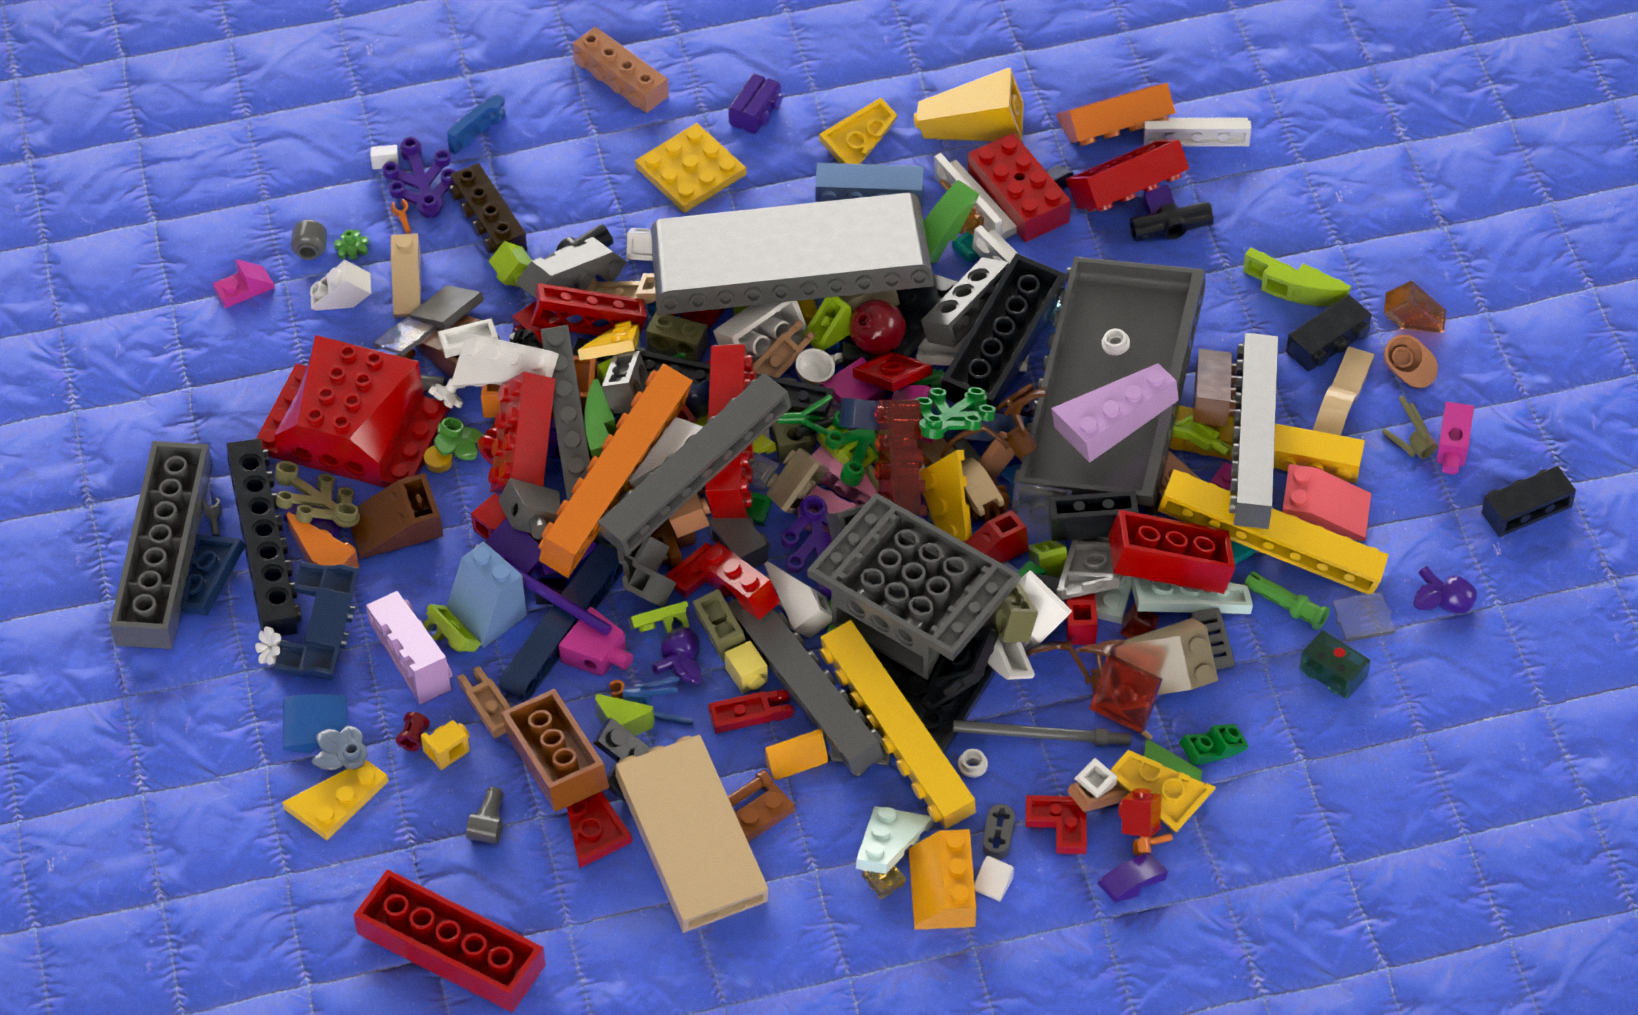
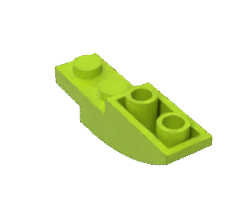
[1243,247,1351,307]

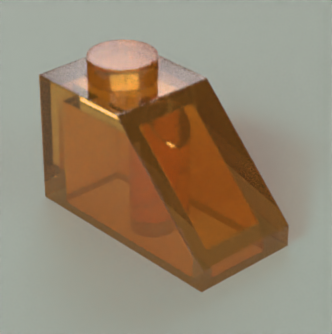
[1384,280,1446,333]

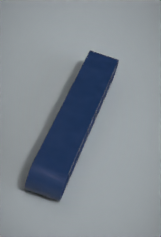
[839,397,1030,442]
[499,541,624,701]

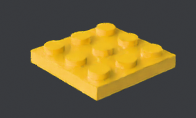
[635,123,747,213]

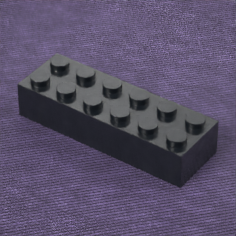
[942,253,1066,408]

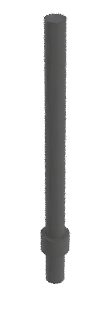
[953,720,1131,747]

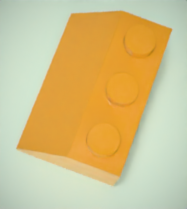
[909,829,976,930]

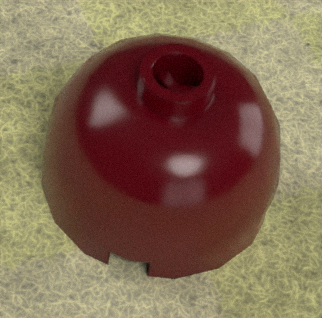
[849,299,906,356]

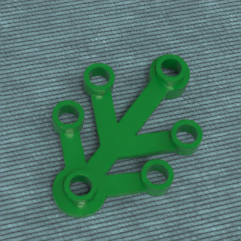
[914,387,996,439]
[825,400,904,486]

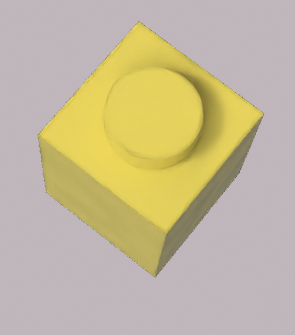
[725,641,768,694]

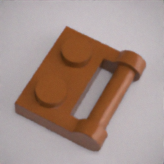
[728,769,795,842]

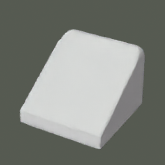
[371,145,399,169]
[1075,758,1117,798]
[974,856,1014,902]

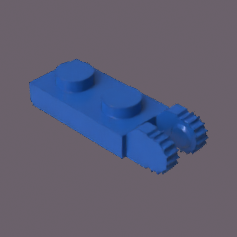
[447,94,506,155]

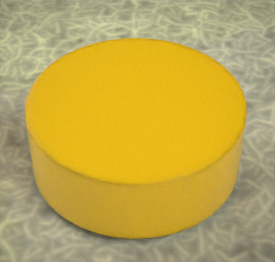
[424,445,453,473]

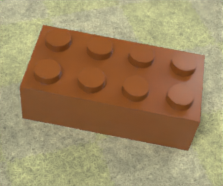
[501,688,609,812]

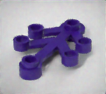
[383,137,456,218]
[781,495,832,596]

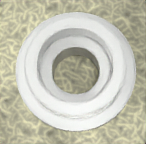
[1102,329,1130,355]
[958,749,988,778]

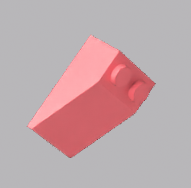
[1282,464,1371,541]

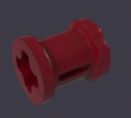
[395,712,430,751]

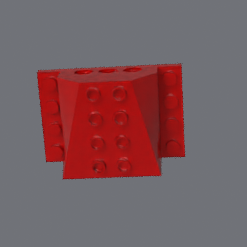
[256,335,451,488]

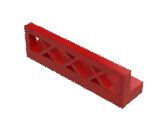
[531,283,647,336]

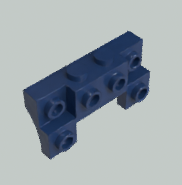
[274,562,359,681]

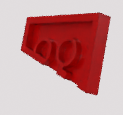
[566,791,632,869]

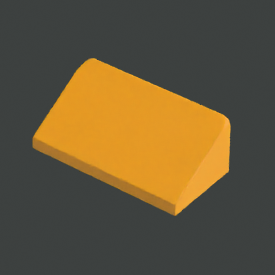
[765,729,828,780]

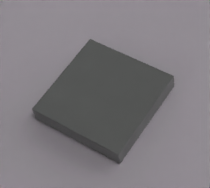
[409,285,484,330]

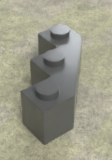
[516,237,627,298]
[617,491,676,608]

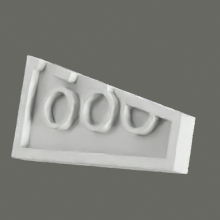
[450,332,559,388]

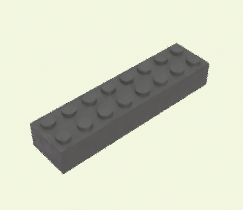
[110,441,213,649]

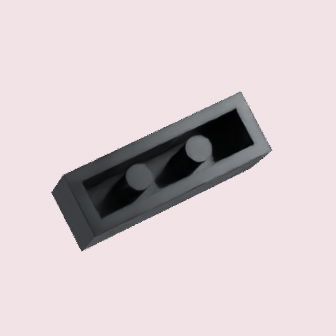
[1286,295,1372,372]
[1481,466,1576,537]
[1049,491,1139,541]

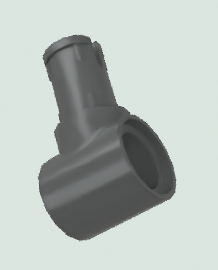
[466,787,504,844]

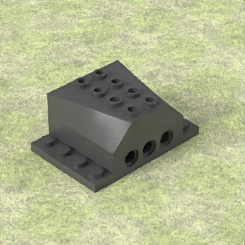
[807,493,1020,680]

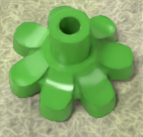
[334,230,369,260]

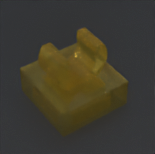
[862,865,906,899]

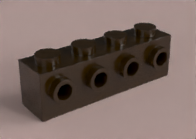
[448,163,528,255]

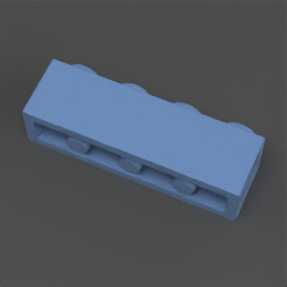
[815,163,924,208]

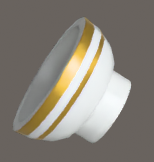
[795,348,835,385]

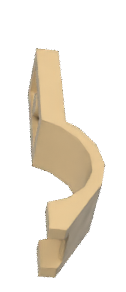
[1313,346,1375,436]
[915,437,1004,516]

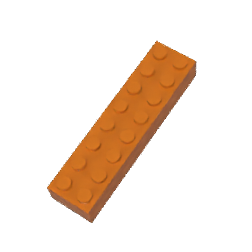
[538,363,693,578]

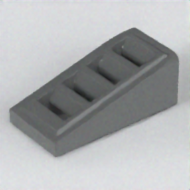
[1191,608,1235,670]

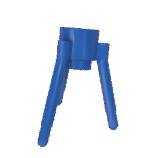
[623,676,693,725]

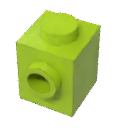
[489,241,532,288]

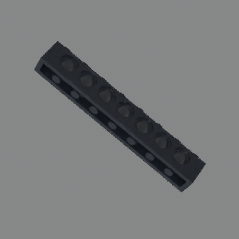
[227,438,302,636]

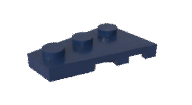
[180,534,246,616]

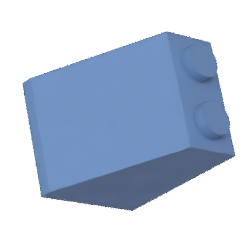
[447,541,527,649]

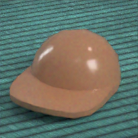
[1383,334,1438,388]

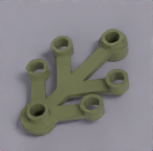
[275,461,360,528]

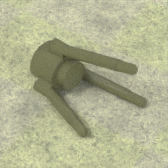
[1382,396,1438,459]

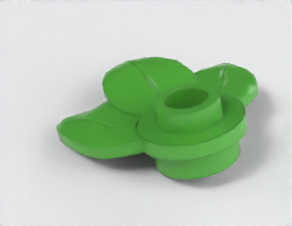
[434,417,484,460]

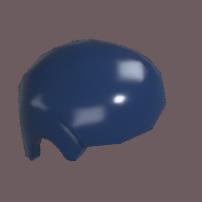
[685,380,710,417]

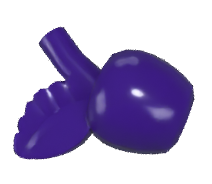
[1413,566,1477,614]
[652,627,702,685]

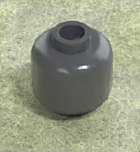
[291,219,327,260]

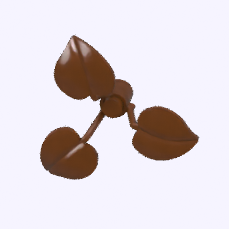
[940,383,1047,460]
[1025,640,1125,699]

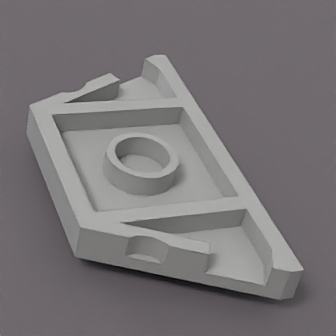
[1057,537,1123,600]

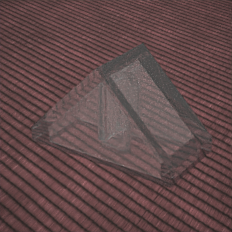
[749,452,779,493]

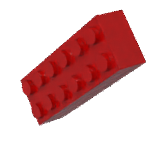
[705,344,757,518]
[353,869,546,1013]

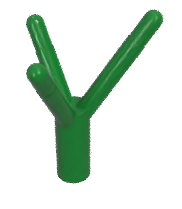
[777,395,836,440]

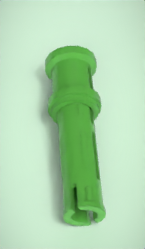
[1244,571,1330,631]

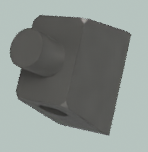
[498,478,560,539]

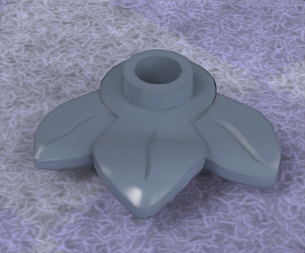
[312,725,368,770]

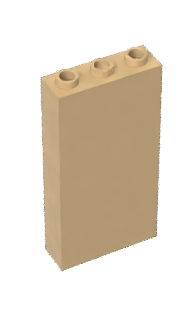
[616,734,769,933]

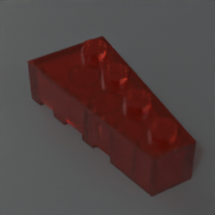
[875,400,927,516]

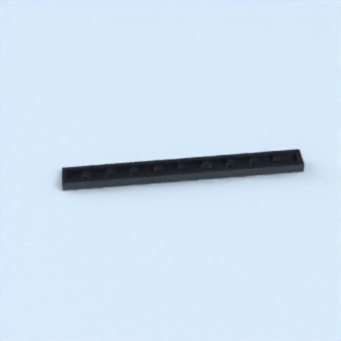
[573,338,836,418]

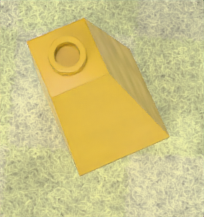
[914,68,1024,142]

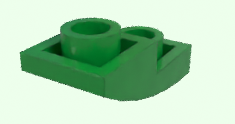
[1179,724,1249,765]

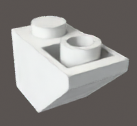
[310,260,371,311]

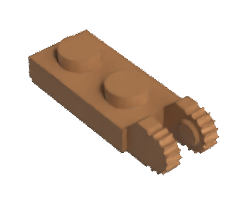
[753,319,816,378]
[457,666,511,739]

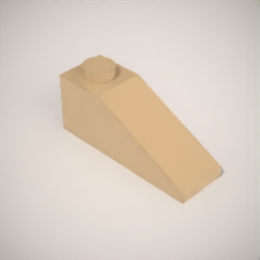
[391,233,421,318]

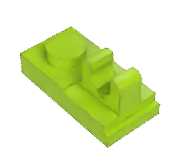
[628,601,689,634]
[423,604,482,652]

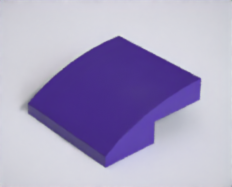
[485,518,542,587]

